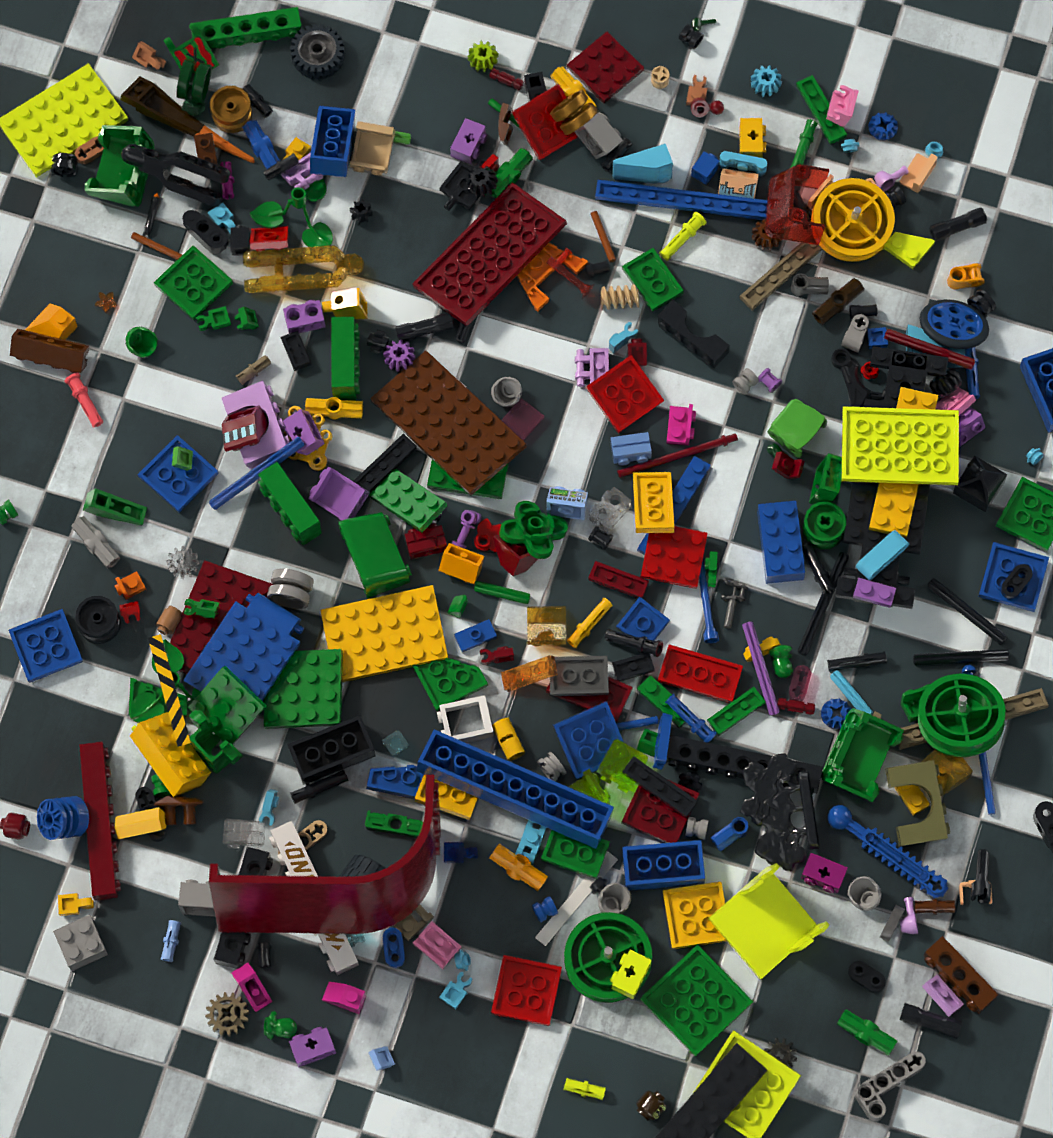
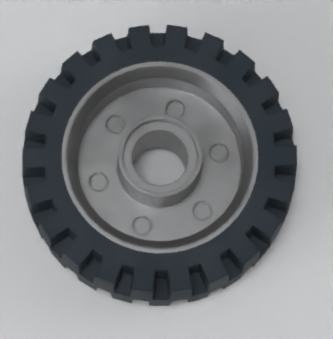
[290,24,345,79]

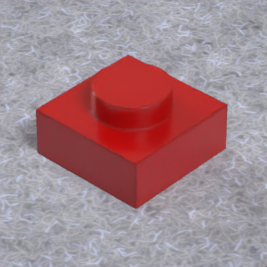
[481,154,499,173]

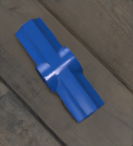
[242,120,280,169]

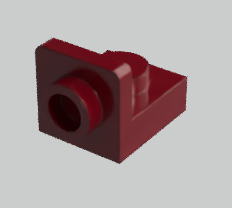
[627,338,647,366]
[772,451,805,479]

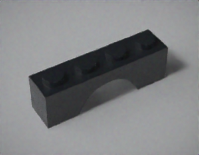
[658,300,730,368]

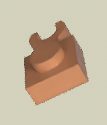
[686,75,707,108]

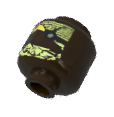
[636,1091,666,1121]

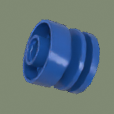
[37,796,89,840]

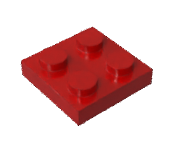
[250,226,289,251]

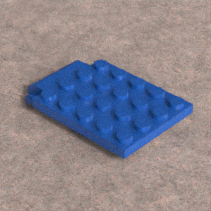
[183,593,304,701]

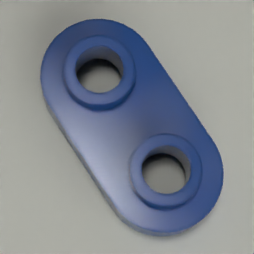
[382,928,405,968]

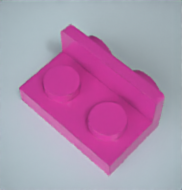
[666,404,696,446]

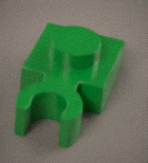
[196,306,231,331]
[705,551,718,588]

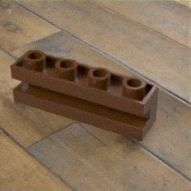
[9,329,89,373]

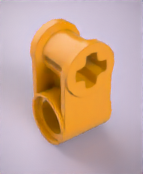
[947,263,985,289]

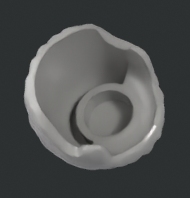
[491,377,522,407]
[848,876,882,911]
[598,883,631,914]

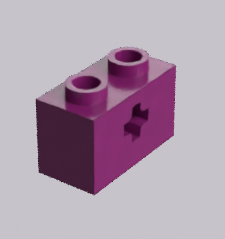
[801,853,848,894]

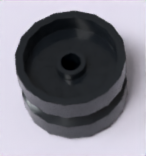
[75,596,121,644]

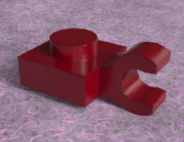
[480,646,514,665]

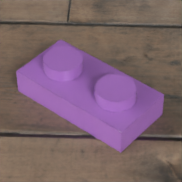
[853,578,896,608]

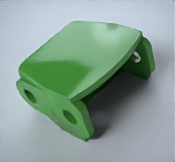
[767,399,828,458]

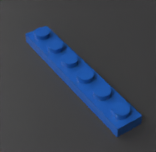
[637,456,711,555]

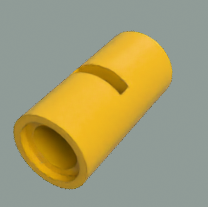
[492,717,525,761]

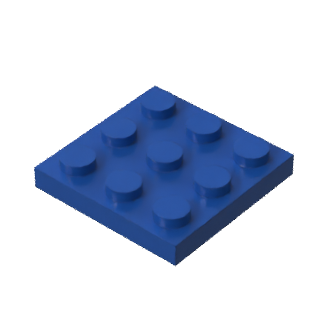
[138,435,219,513]
[978,542,1049,612]
[8,609,83,683]
[553,702,629,779]

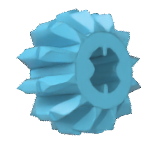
[751,65,782,97]

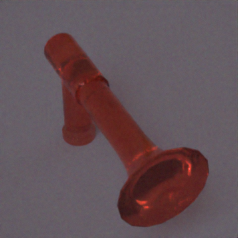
[546,248,595,299]

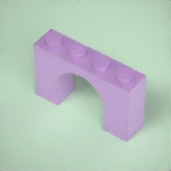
[222,381,291,469]

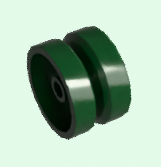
[176,59,212,104]

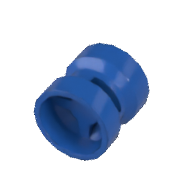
[532,896,558,923]

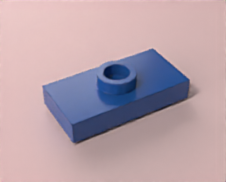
[454,619,497,653]

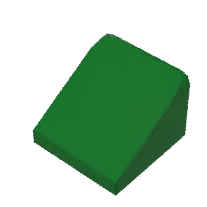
[447,595,468,618]
[637,728,658,757]

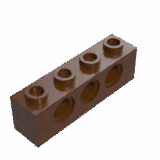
[923,936,998,1014]

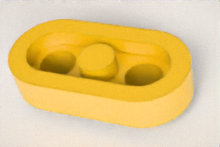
[743,636,781,662]

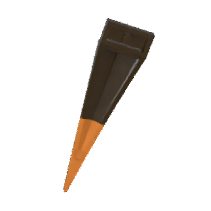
[120,76,255,163]

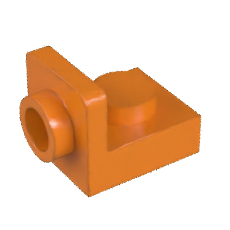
[114,571,146,600]

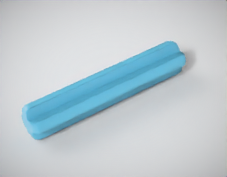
[830,670,873,715]

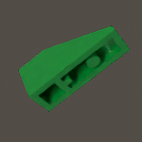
[83,488,147,526]

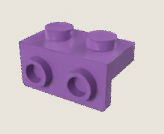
[959,407,985,447]

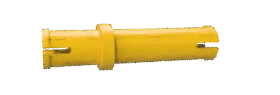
[567,598,613,648]

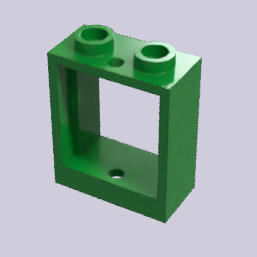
[809,453,842,505]

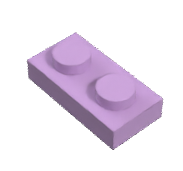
[922,974,964,1017]

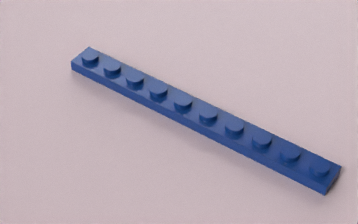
[595,180,781,222]

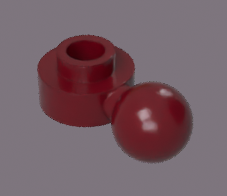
[690,98,724,117]

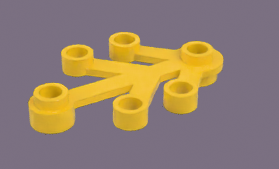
[284,406,333,471]

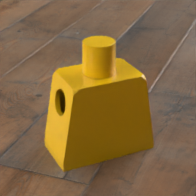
[322,288,368,319]

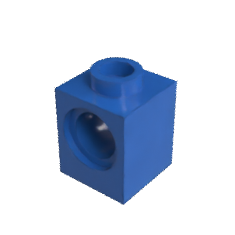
[691,151,719,185]

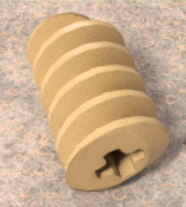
[601,284,639,310]

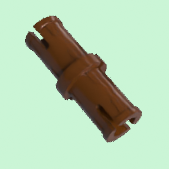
[915,899,955,915]

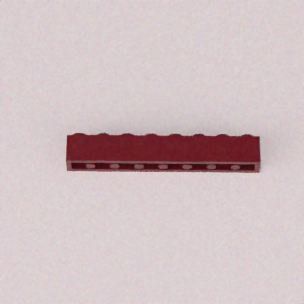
[79,742,121,900]

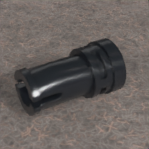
[849,304,878,320]

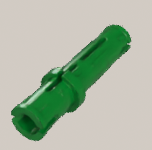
[790,119,818,173]

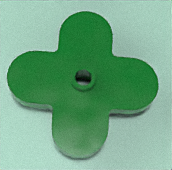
[499,501,568,559]

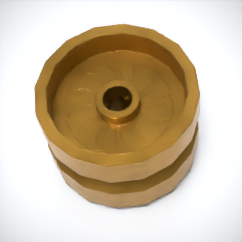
[210,86,252,133]
[550,90,598,135]

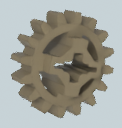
[205,992,249,1037]

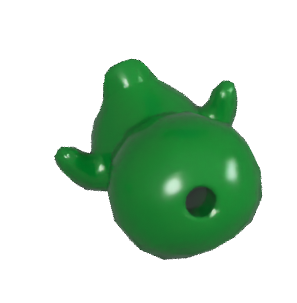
[769,645,793,678]
[264,1011,297,1039]

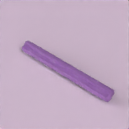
[742,621,779,715]

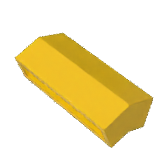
[115,807,166,839]

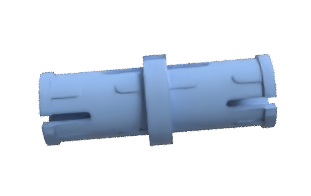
[161,920,181,962]

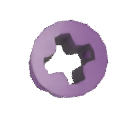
[758,368,782,393]

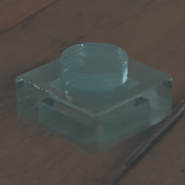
[382,730,409,757]

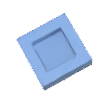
[369,1046,395,1071]

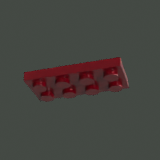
[546,677,633,723]

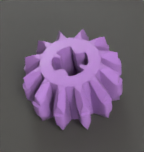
[383,339,415,372]

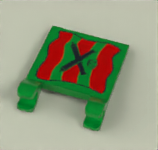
[164,22,219,70]

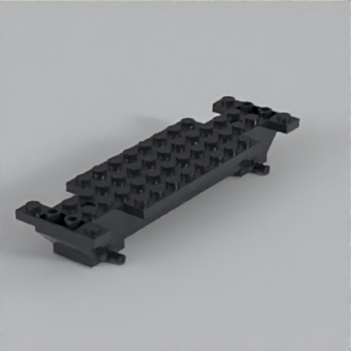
[835,346,948,609]

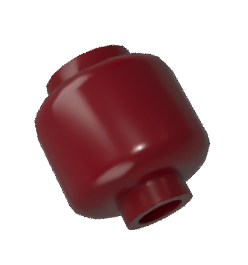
[0,812,30,840]

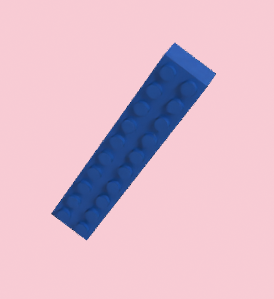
[417,729,614,849]

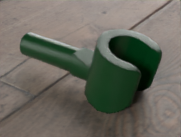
[691,18,716,31]

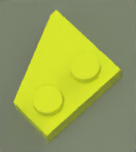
[884,232,935,269]

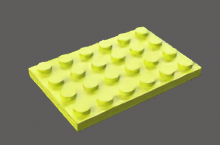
[0,63,129,178]
[841,407,959,485]

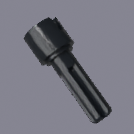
[971,849,991,904]

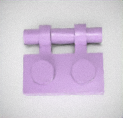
[281,153,324,190]
[575,348,609,387]

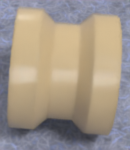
[651,66,669,89]

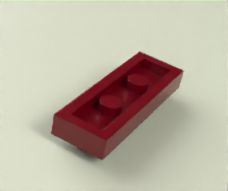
[588,561,649,599]

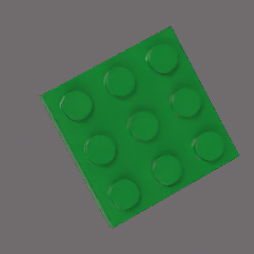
[154,245,233,321]
[996,477,1053,552]
[188,666,267,744]

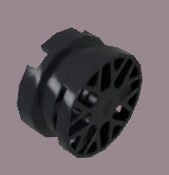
[51,153,78,177]
[967,289,996,318]

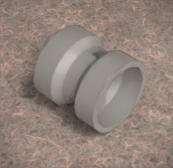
[732,368,759,395]
[685,817,708,840]

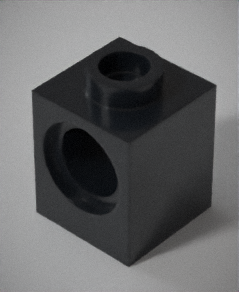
[230,226,251,256]

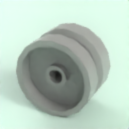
[267,568,314,609]

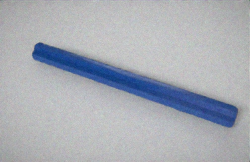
[209,437,305,510]

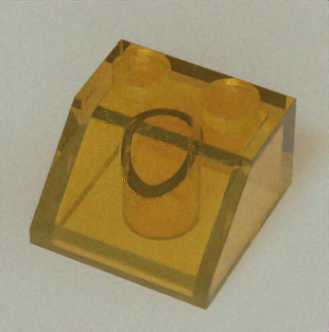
[527,606,566,646]
[921,749,973,797]

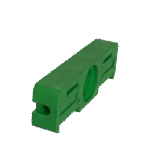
[365,810,423,838]

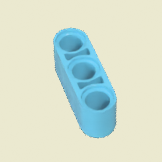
[855,530,909,581]

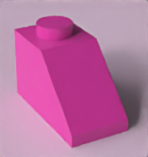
[231,962,273,1012]
[322,982,366,1014]

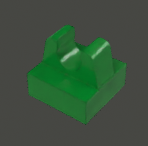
[235,307,259,330]

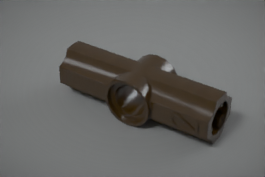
[812,278,865,325]

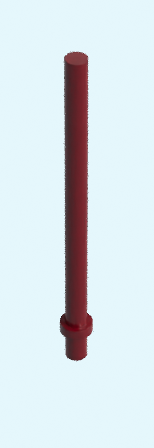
[617,433,738,478]

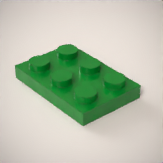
[622,248,684,312]
[541,830,610,879]

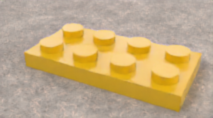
[633,472,674,533]

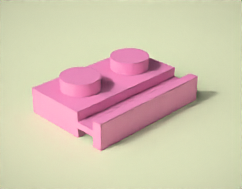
[935,387,976,415]
[413,921,462,969]

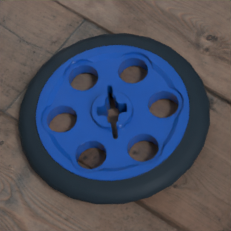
[919,299,989,349]

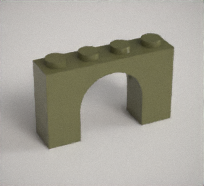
[885,760,950,847]

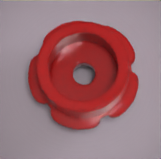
[861,361,879,379]

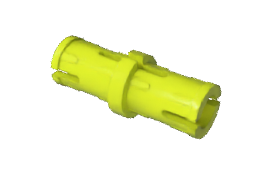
[564,1078,606,1100]

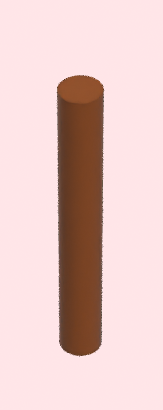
[590,211,616,263]
[131,232,182,260]

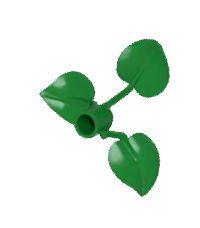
[250,174,333,249]
[130,639,200,723]

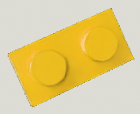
[894,785,930,816]

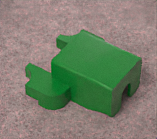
[189,709,243,774]

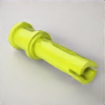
[659,212,707,261]

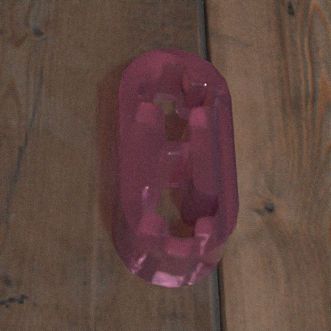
[789,665,811,701]

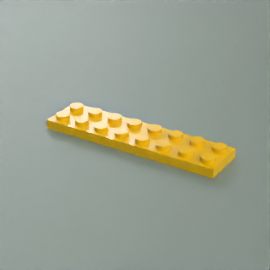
[869,387,938,538]

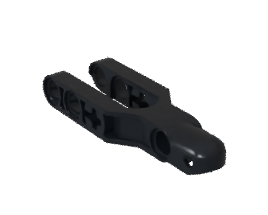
[121,144,231,207]

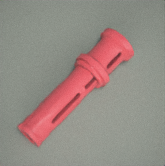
[64,373,103,428]

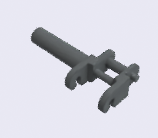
[721,580,748,629]

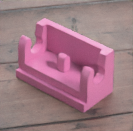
[826,85,858,127]

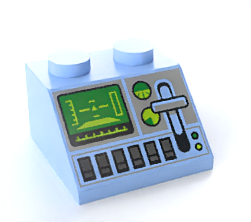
[547,486,588,520]

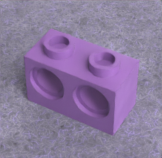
[283,300,325,333]

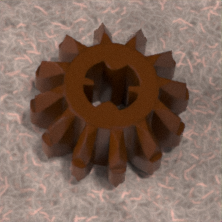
[752,219,783,251]

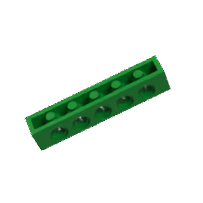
[190,7,302,49]

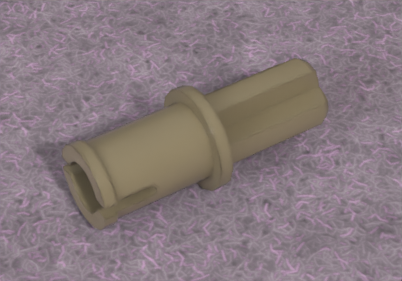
[236,355,271,385]

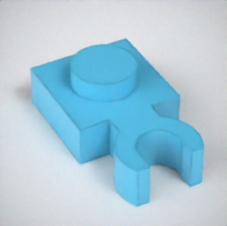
[439,972,472,1010]

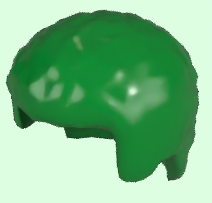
[125,326,158,358]

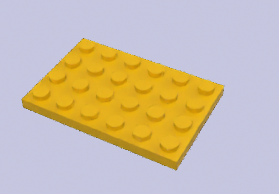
[320,585,448,682]

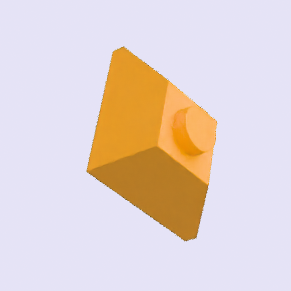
[25,304,78,340]

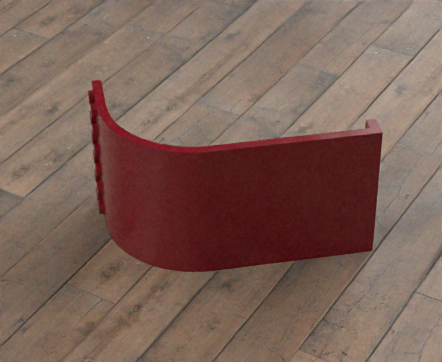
[209,775,441,934]

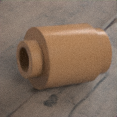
[156,606,182,635]

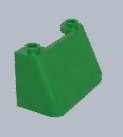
[85,125,155,207]
[338,512,412,599]
[821,708,904,802]

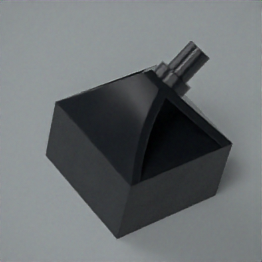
[953,455,1007,512]

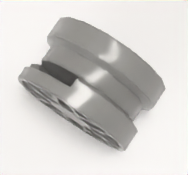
[537,752,566,782]

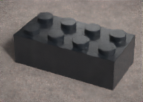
[287,715,376,785]

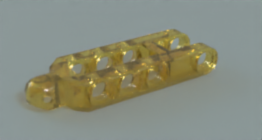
[243,245,364,293]

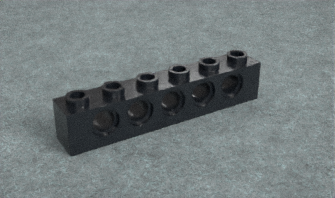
[214,847,273,969]

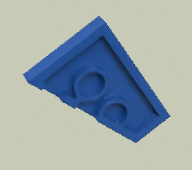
[366,765,424,799]

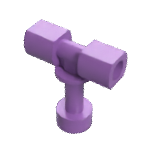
[451,510,482,549]

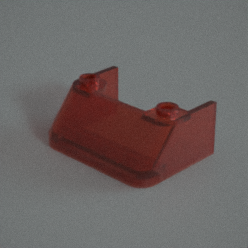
[765,164,829,245]

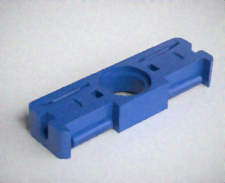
[652,713,672,770]

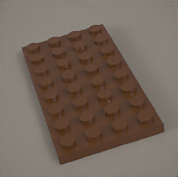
[370,351,527,496]

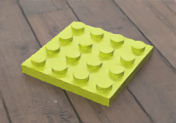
[693,1030,802,1138]

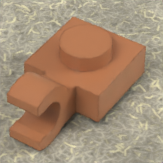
[132,41,167,70]

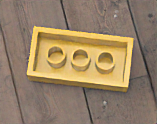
[130,712,211,797]

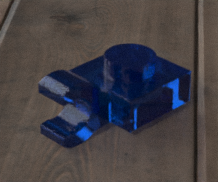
[444,842,478,863]

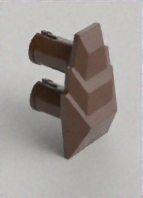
[154,794,203,825]

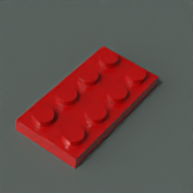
[658,644,743,703]

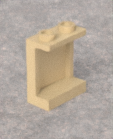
[349,121,395,176]

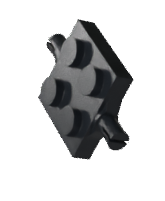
[439,159,485,211]

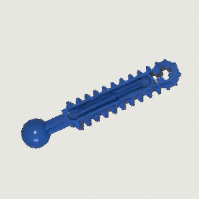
[827,805,948,899]

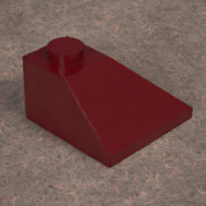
[493,535,538,577]

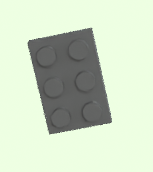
[549,656,609,696]

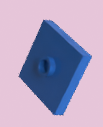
[616,597,670,641]

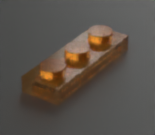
[501,655,558,692]

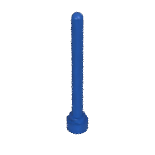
[699,558,719,643]

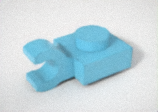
[208,202,236,234]
[609,322,638,354]
[259,789,279,826]

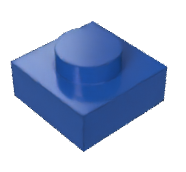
[867,327,888,349]

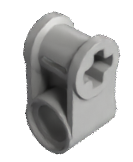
[841,314,869,353]

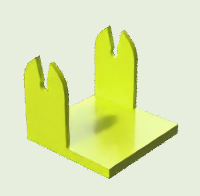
[708,863,830,980]

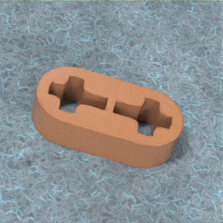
[75,136,104,164]

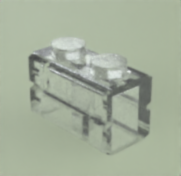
[223,819,266,850]

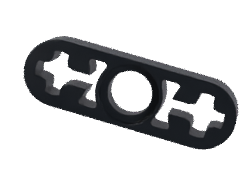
[135,787,167,842]

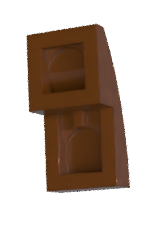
[498,103,514,145]

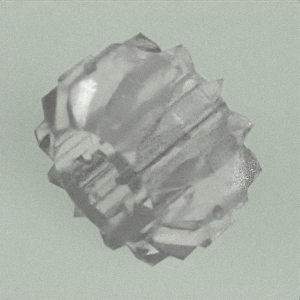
[166,546,199,579]

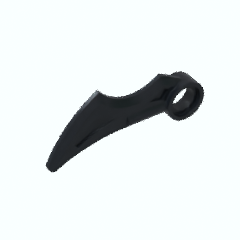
[831,348,871,407]

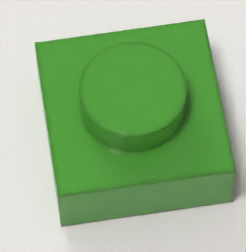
[172,446,193,471]

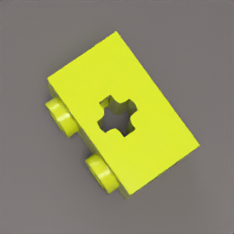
[610,950,652,999]

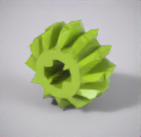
[467,40,498,72]

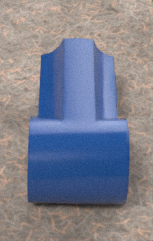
[710,817,748,852]

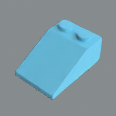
[613,143,673,184]

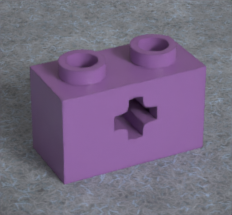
[450,118,488,164]
[283,409,325,455]
[289,1027,336,1068]

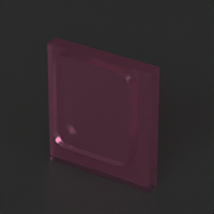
[501,398,545,441]

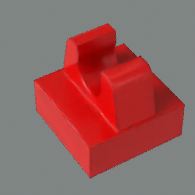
[119,601,140,623]

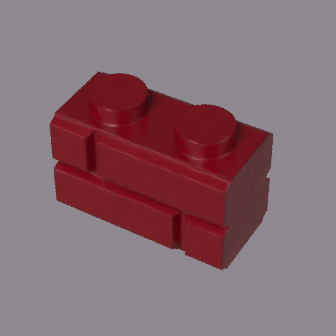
[405,524,447,560]

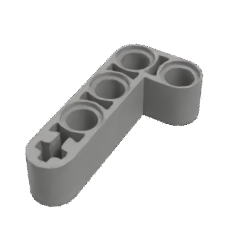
[855,1052,926,1122]

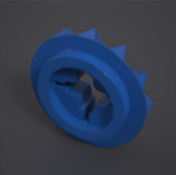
[868,112,898,140]
[821,698,851,729]

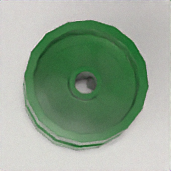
[802,502,846,550]

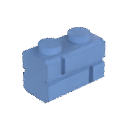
[610,432,652,465]

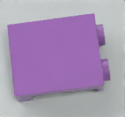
[308,467,370,520]

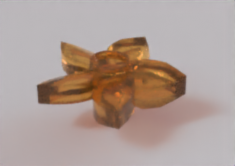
[95,292,117,313]

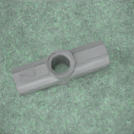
[71,516,120,569]

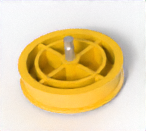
[811,178,895,262]

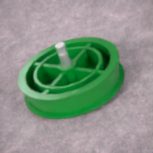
[918,674,1006,757]
[564,912,652,1003]

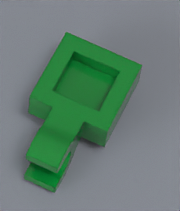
[184,599,220,618]

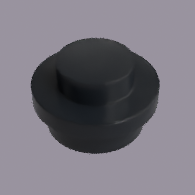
[589,876,608,895]

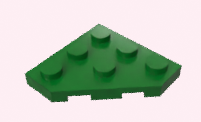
[413,658,488,712]

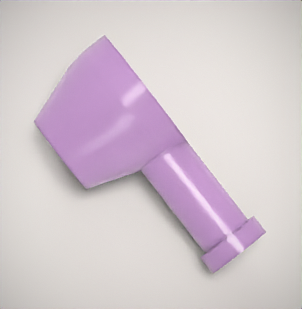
[874,165,909,192]
[900,897,918,934]

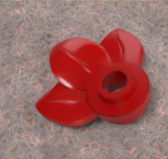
[474,518,501,552]

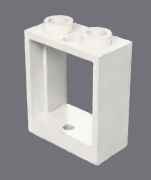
[437,695,494,743]

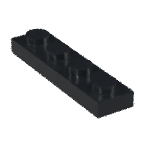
[353,433,417,493]
[622,756,698,818]

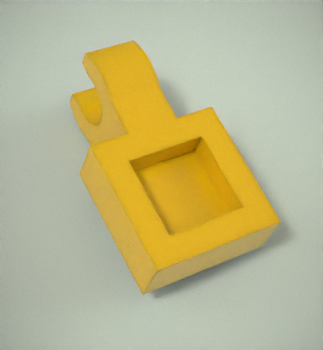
[283,137,311,160]
[58,893,94,916]

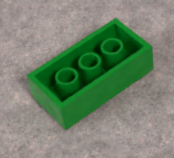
[331,317,360,401]
[258,462,322,546]

